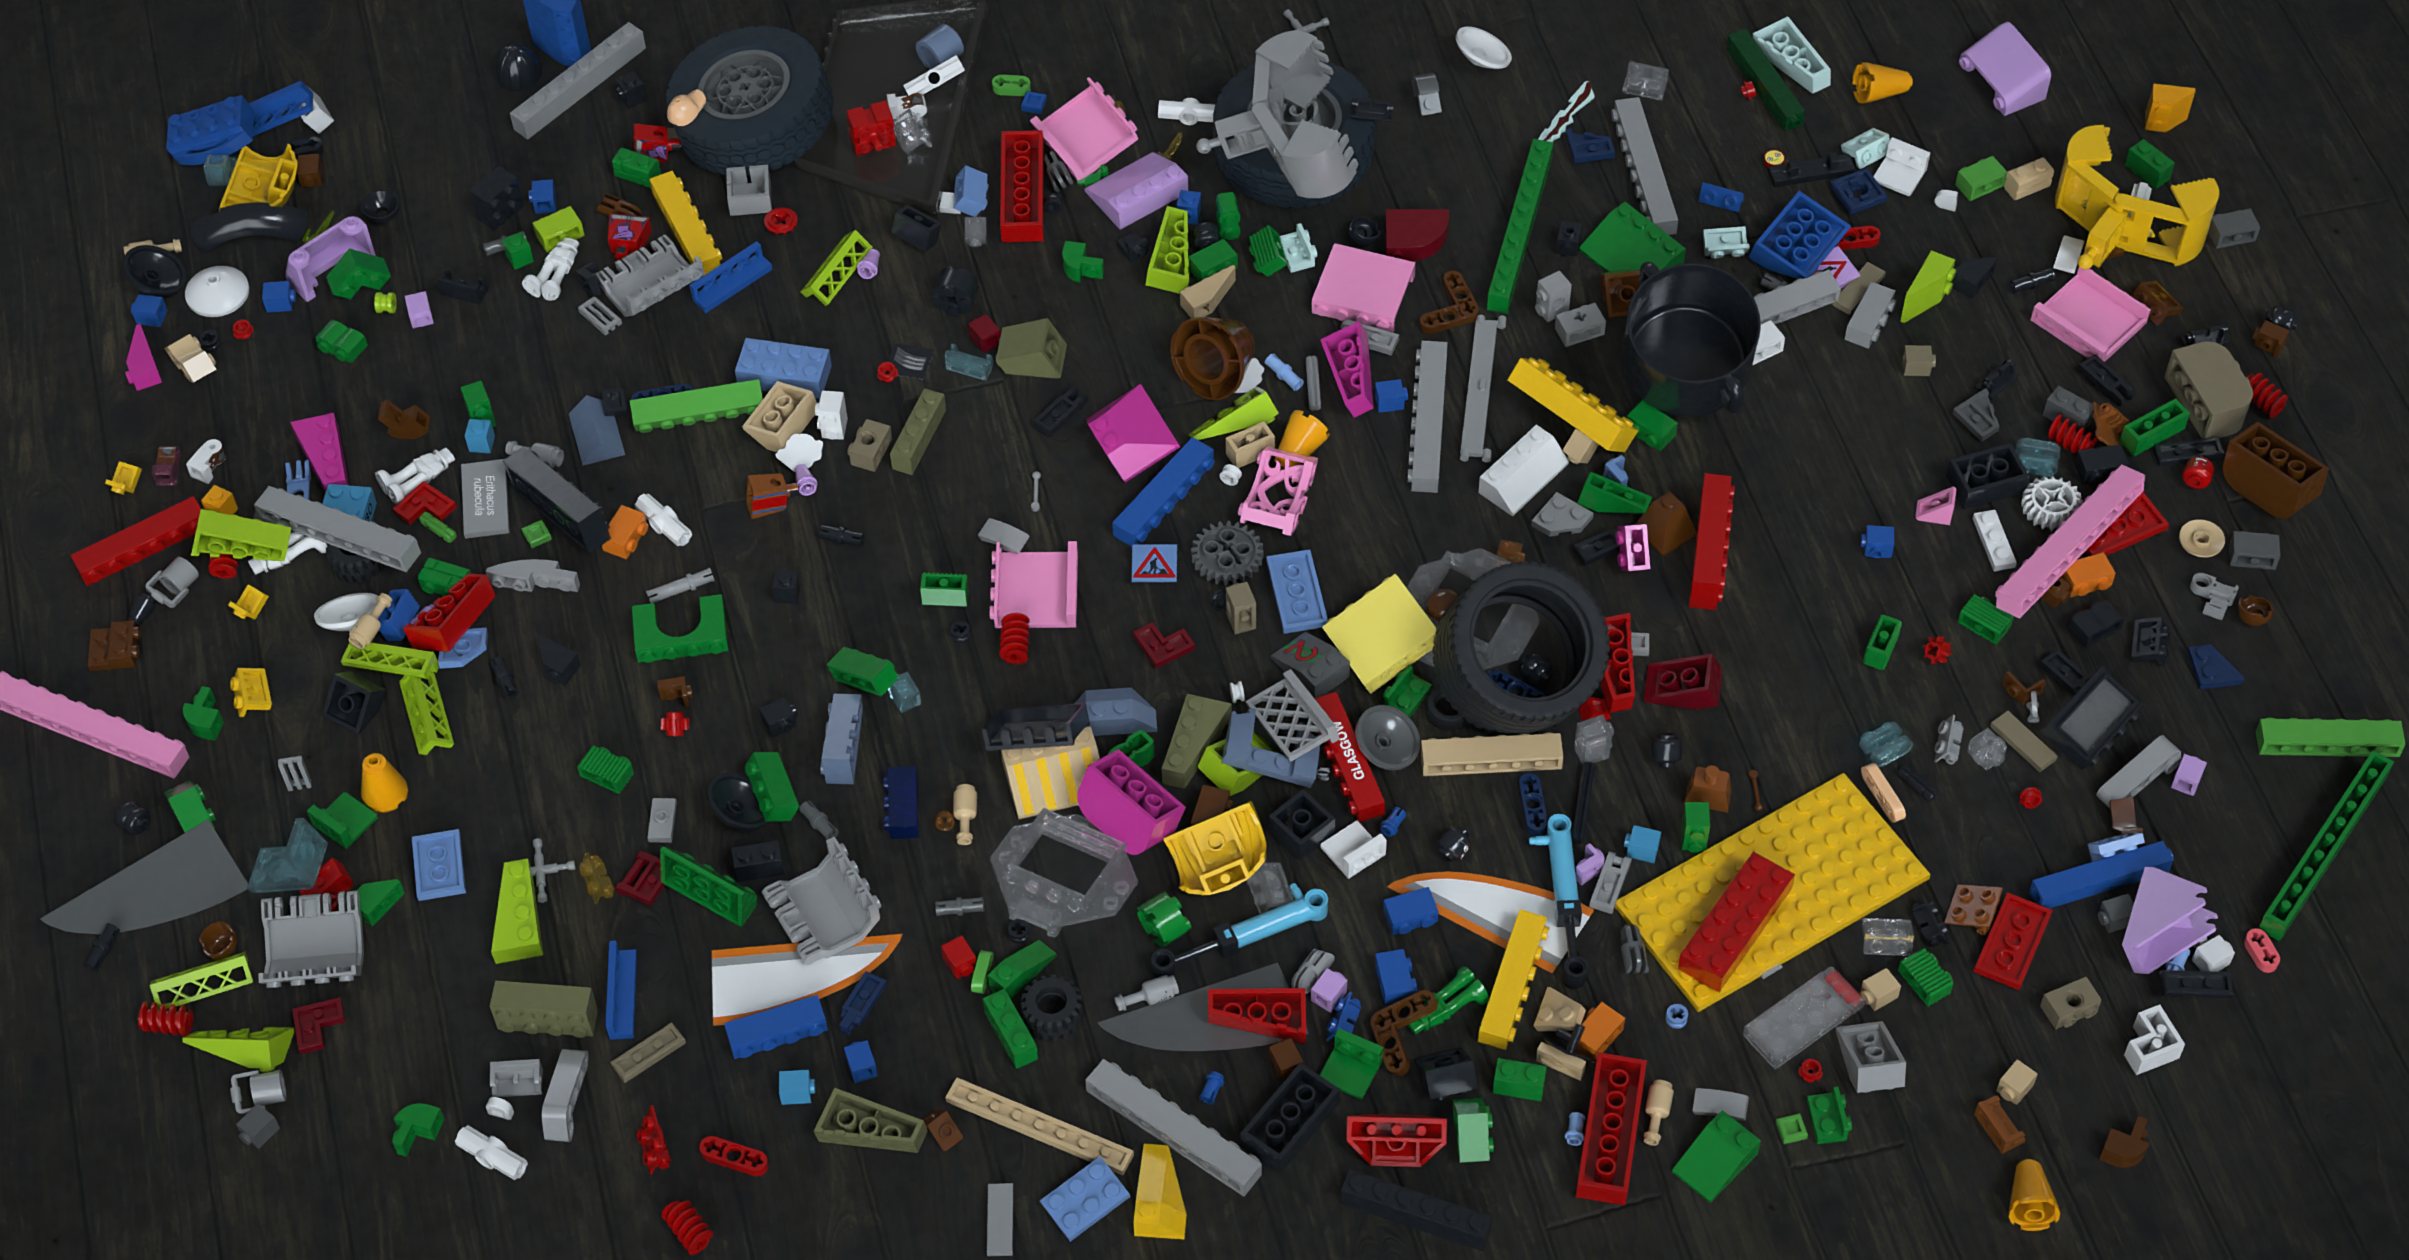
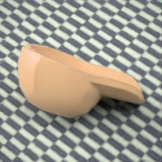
[667,89,706,126]

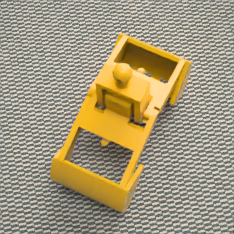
[2055,125,2219,270]

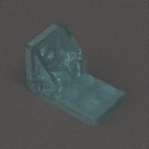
[247,818,328,893]

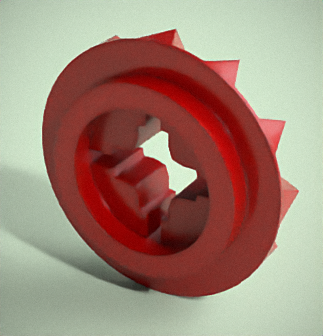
[764,207,798,236]

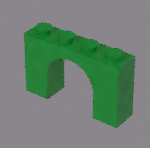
[632,594,729,663]

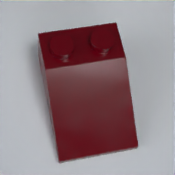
[1644,653,1722,709]

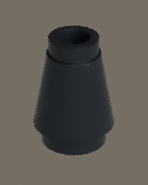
[127,593,156,626]

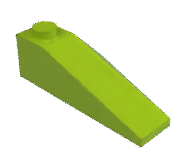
[1188,386,1279,440]
[183,1027,294,1072]

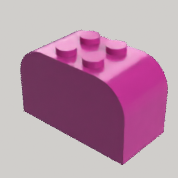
[1077,749,1186,855]

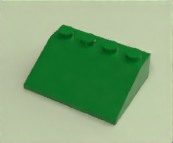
[1579,202,1686,272]
[660,846,757,927]

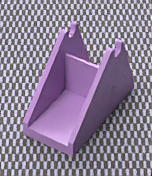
[2122,867,2218,974]

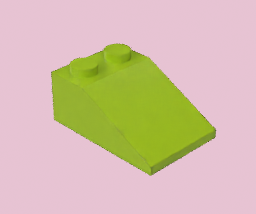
[1900,250,1956,323]
[1197,730,1278,796]

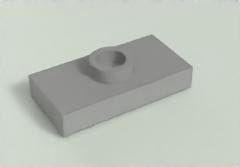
[648,798,677,843]

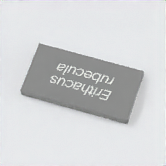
[461,459,510,539]

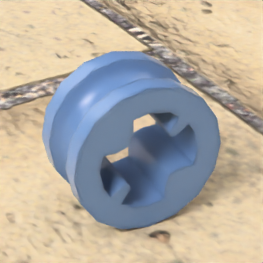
[1665,1004,1688,1029]

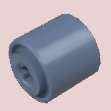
[916,24,964,69]

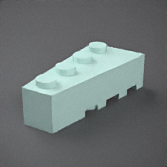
[1753,17,1831,94]

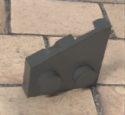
[1953,388,1999,442]

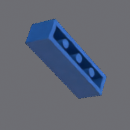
[724,995,828,1059]

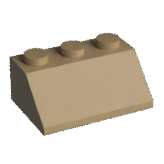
[742,381,817,453]

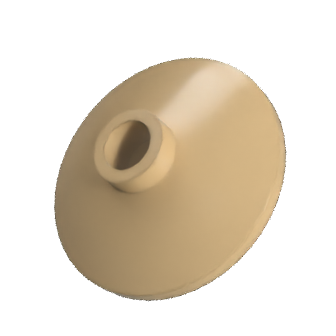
[2179,520,2225,557]

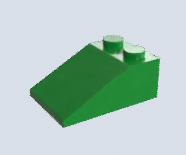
[1672,1110,1761,1203]

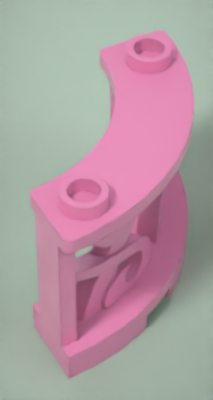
[1238,446,1318,536]

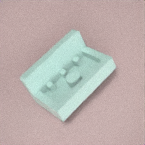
[1280,223,1317,273]
[1702,226,1750,259]

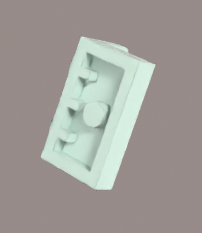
[1841,128,1890,169]

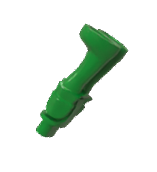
[1407,966,1490,1035]

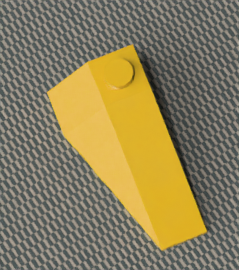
[1134,1144,1187,1239]

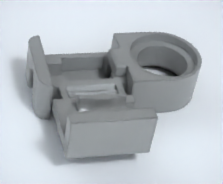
[2190,573,2239,620]

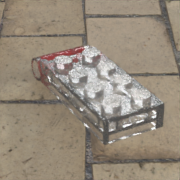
[1743,966,1866,1070]

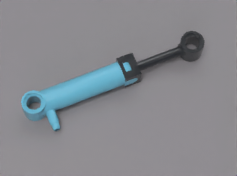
[1529,814,1588,989]
[1151,883,1328,978]

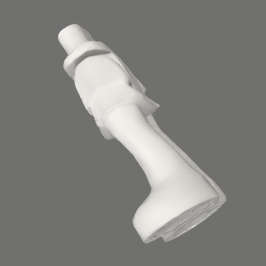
[522,237,579,301]
[375,448,455,504]
[248,531,327,575]

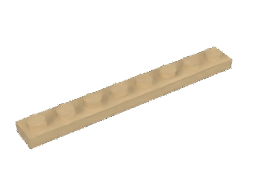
[946,1078,1134,1175]

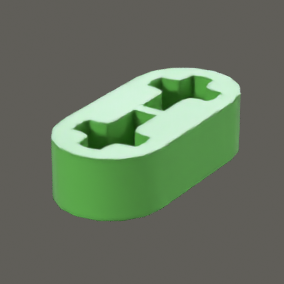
[992,75,1031,96]
[971,950,994,994]

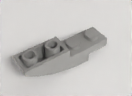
[486,559,580,592]

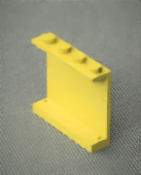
[1322,574,1437,694]

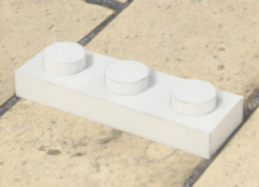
[1973,510,2017,571]

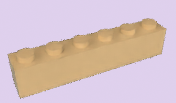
[1421,732,1563,776]

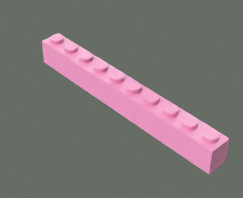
[1995,465,2145,619]
[0,671,189,778]

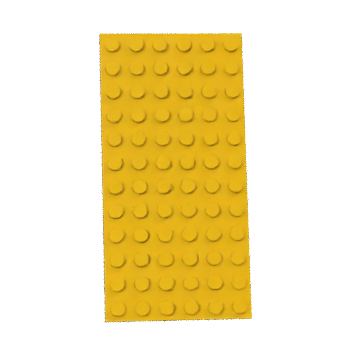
[1615,773,1930,1012]

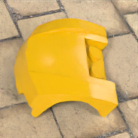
[219,144,298,212]
[1163,801,1266,895]

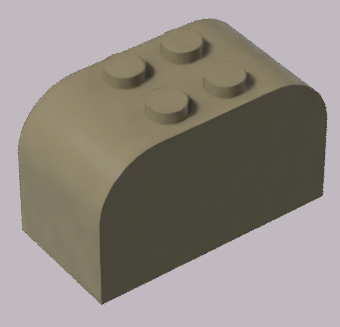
[2164,342,2253,439]

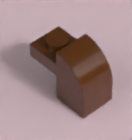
[378,400,431,439]
[2099,1116,2150,1168]

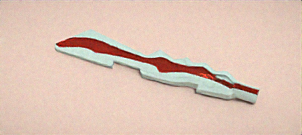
[1538,81,1594,142]

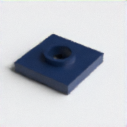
[1830,168,1888,215]

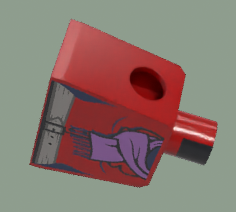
[633,124,680,163]
[608,213,652,261]

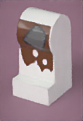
[887,93,927,121]
[186,439,225,484]

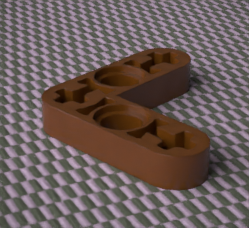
[1420,270,1479,334]
[1370,990,1438,1077]

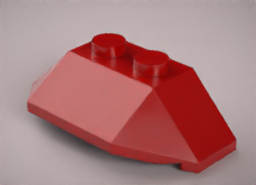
[1347,1114,1447,1167]

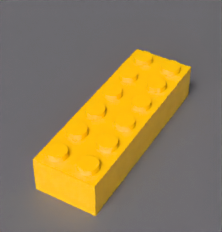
[1508,357,1638,452]

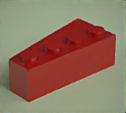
[403,573,496,652]
[1600,613,1635,713]
[1208,988,1306,1044]

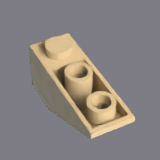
[1180,265,1236,318]

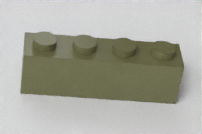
[890,388,946,475]

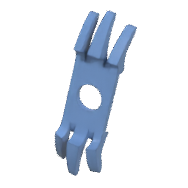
[285,460,311,500]

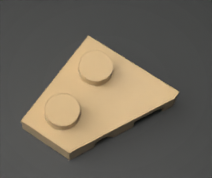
[1534,987,1586,1031]

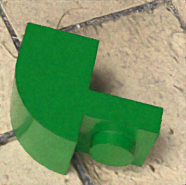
[1062,241,1104,283]
[183,686,224,741]
[392,1103,445,1157]

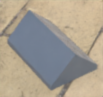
[569,395,625,465]

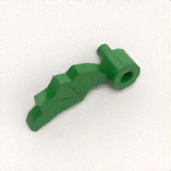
[1077,164,1109,187]

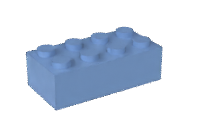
[735,338,832,399]

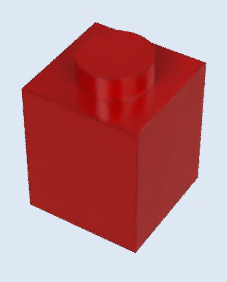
[941,936,977,979]

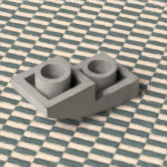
[978,518,1029,554]
[1692,1088,1749,1121]

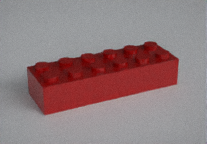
[1000,130,1044,242]
[1689,473,1735,610]
[1678,851,1795,993]
[1576,1052,1647,1206]

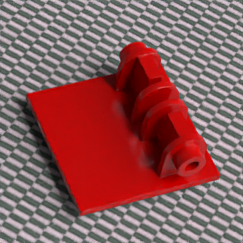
[637,1105,671,1174]

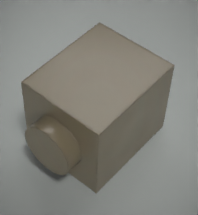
[1902,345,1936,376]

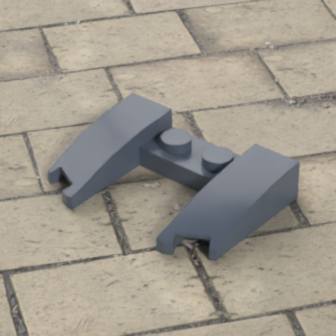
[1221,709,1320,788]

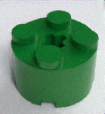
[1137,891,1192,948]

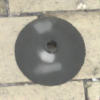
[1355,705,1420,770]

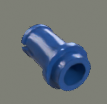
[1380,807,1406,837]
[1199,1071,1224,1105]

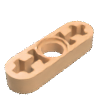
[1861,763,1906,823]

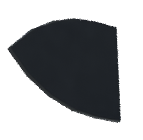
[1542,1023,1597,1062]

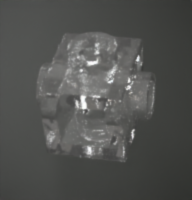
[1967,728,2007,771]

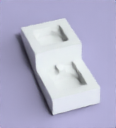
[2053,236,2085,274]

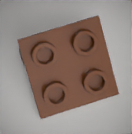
[2093,402,2131,446]
[1944,885,2003,935]

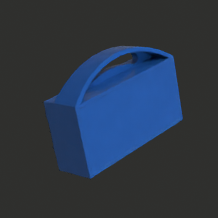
[166,95,254,165]

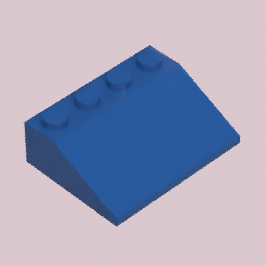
[523,0,591,67]
[1749,191,1851,279]

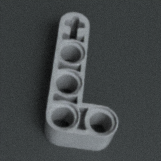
[2096,735,2182,808]
[542,1049,588,1142]

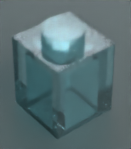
[888,672,921,713]

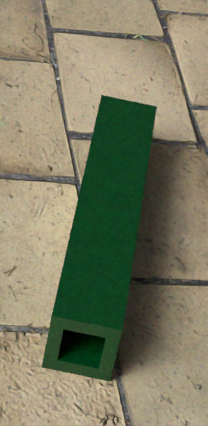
[1726,29,1805,131]

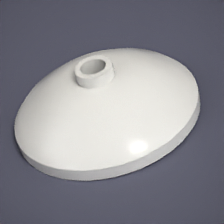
[1456,27,1512,69]
[185,266,249,317]
[314,593,378,631]

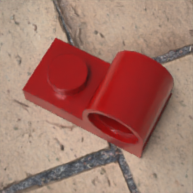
[298,858,353,897]

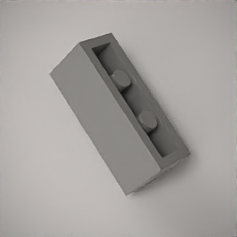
[1845,282,1897,349]

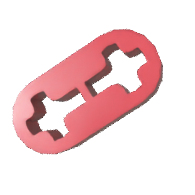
[2244,928,2280,973]

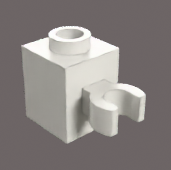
[2192,935,2235,972]

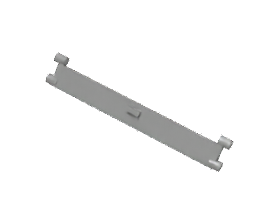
[1460,315,1507,463]

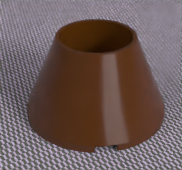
[1170,317,1255,400]

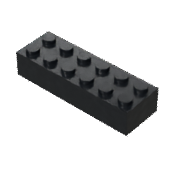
[503,446,611,553]

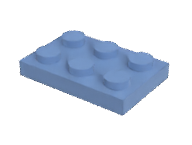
[412,829,466,901]
[1040,1156,1130,1242]

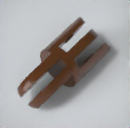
[597,193,642,216]

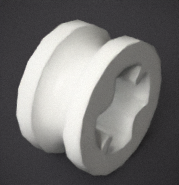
[1220,464,1242,486]
[1229,681,1245,703]

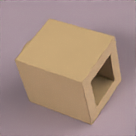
[1562,429,1599,464]
[1860,968,1901,1011]
[1996,1060,2038,1105]

